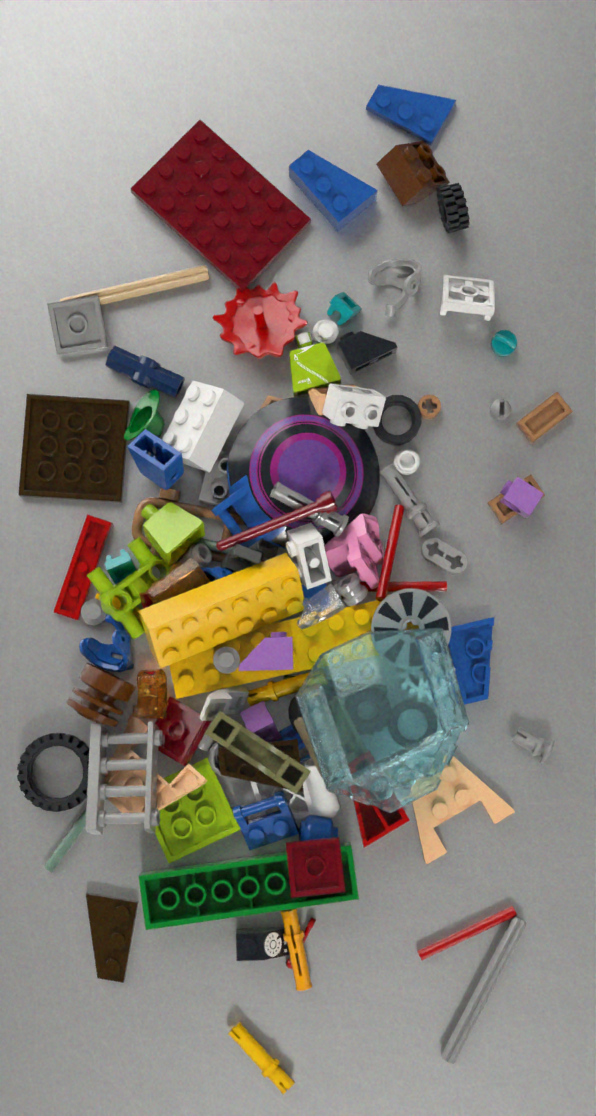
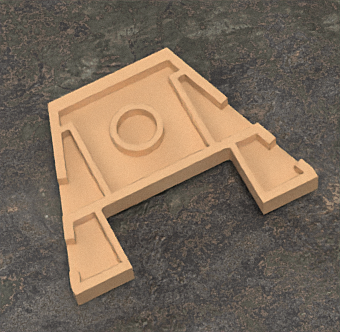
[105,713,207,813]
[408,756,515,864]

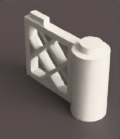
[250,758,341,820]

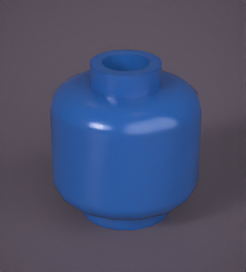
[299,815,338,841]

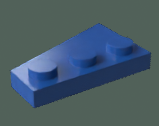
[366,85,456,145]
[447,617,494,705]

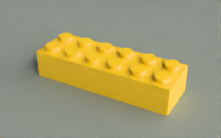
[139,553,306,669]

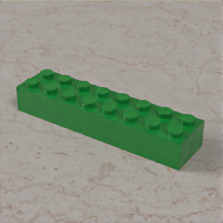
[139,842,359,930]

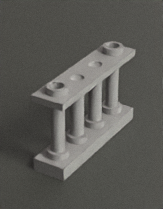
[85,722,163,835]

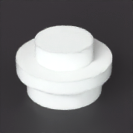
[313,319,338,345]
[394,449,420,475]

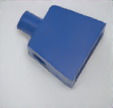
[127,429,184,490]

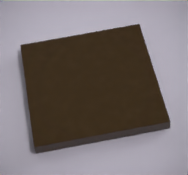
[18,394,130,503]

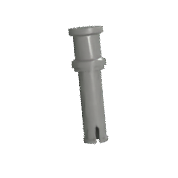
[380,463,440,537]
[270,482,349,537]

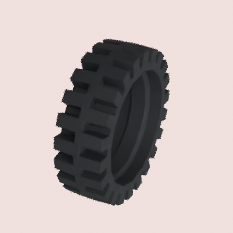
[17,733,89,812]

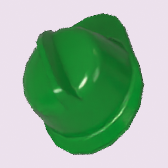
[124,390,165,441]

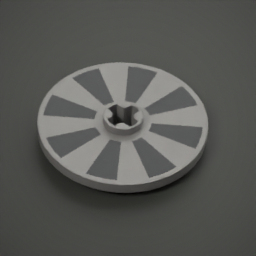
[371,589,451,668]

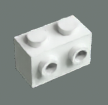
[322,383,386,429]
[286,523,332,589]

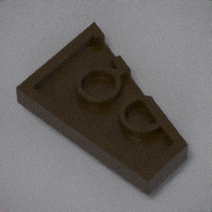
[218,739,304,793]
[86,892,139,983]

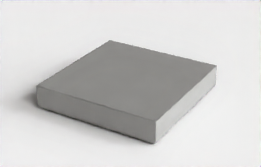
[47,295,108,355]

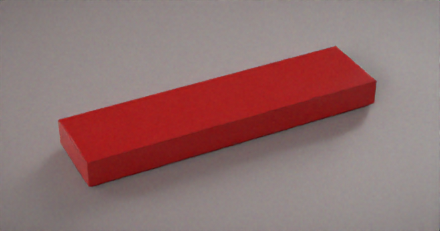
[54,514,113,621]

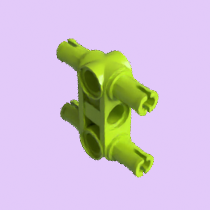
[87,536,174,639]

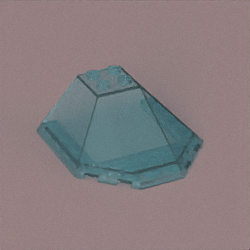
[296,628,469,813]

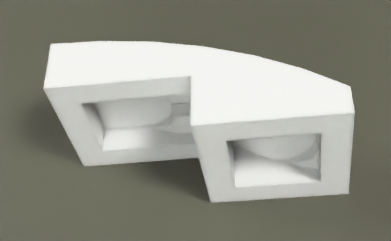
[199,686,249,721]

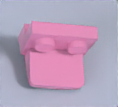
[324,513,385,589]

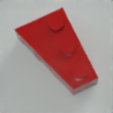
[346,749,410,848]

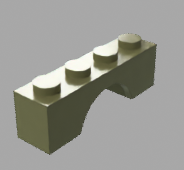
[205,711,311,794]

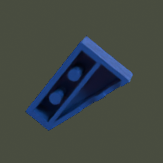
[289,150,378,232]

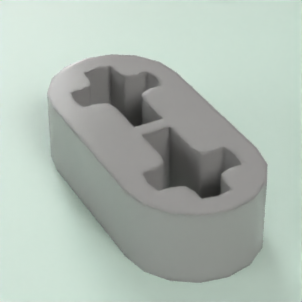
[421,538,467,575]

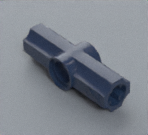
[105,346,185,399]

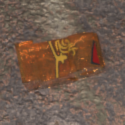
[132,669,167,719]

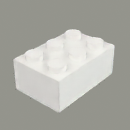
[162,381,245,473]

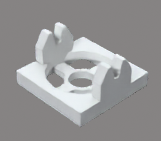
[439,275,495,321]

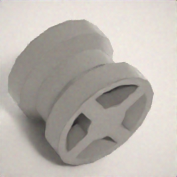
[335,573,368,606]

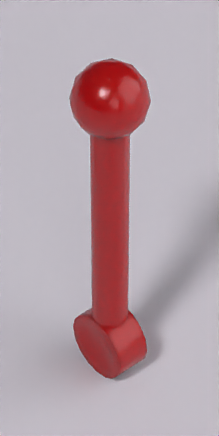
[286,917,316,969]

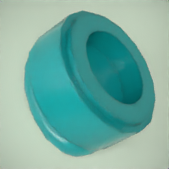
[491,330,517,357]

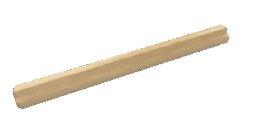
[60,265,209,305]

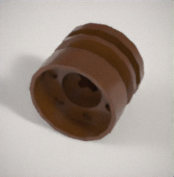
[66,662,136,727]

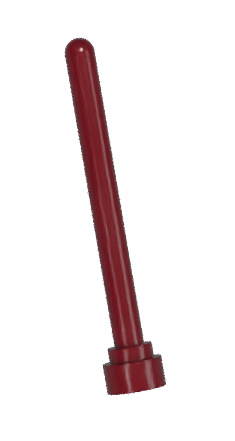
[216,490,338,551]

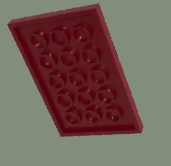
[130,120,311,293]

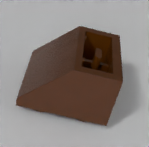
[376,141,450,206]

